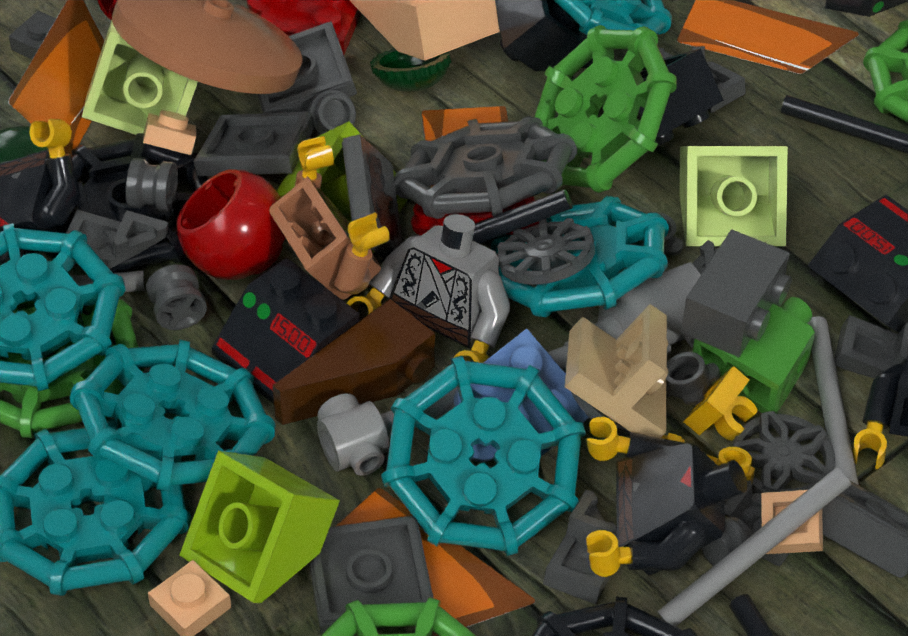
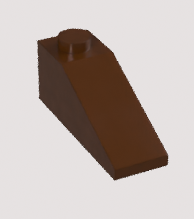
[273,299,435,425]

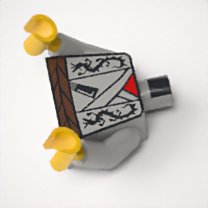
[346,214,510,363]

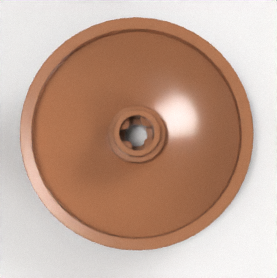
[112,0,302,94]

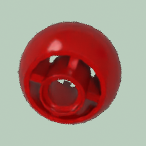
[177,169,285,280]

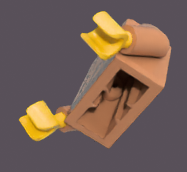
[269,136,389,300]

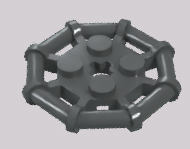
[394,116,577,219]

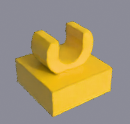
[683,366,758,441]

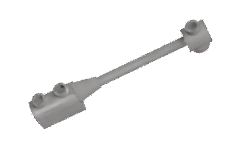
[317,262,701,476]

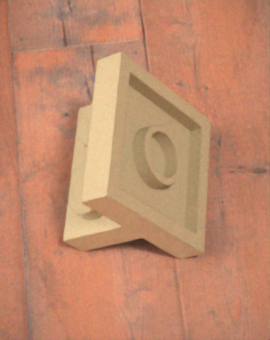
[565,304,668,438]

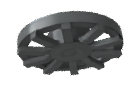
[497,218,595,284]

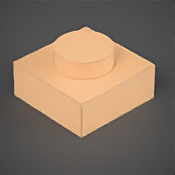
[143,111,196,155]
[761,490,823,554]
[148,560,231,636]

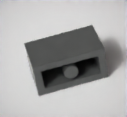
[681,229,792,357]

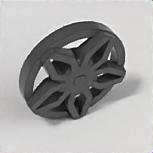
[732,411,835,494]

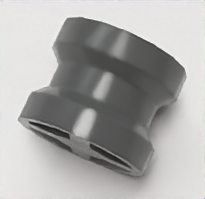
[126,158,178,212]
[146,264,207,330]

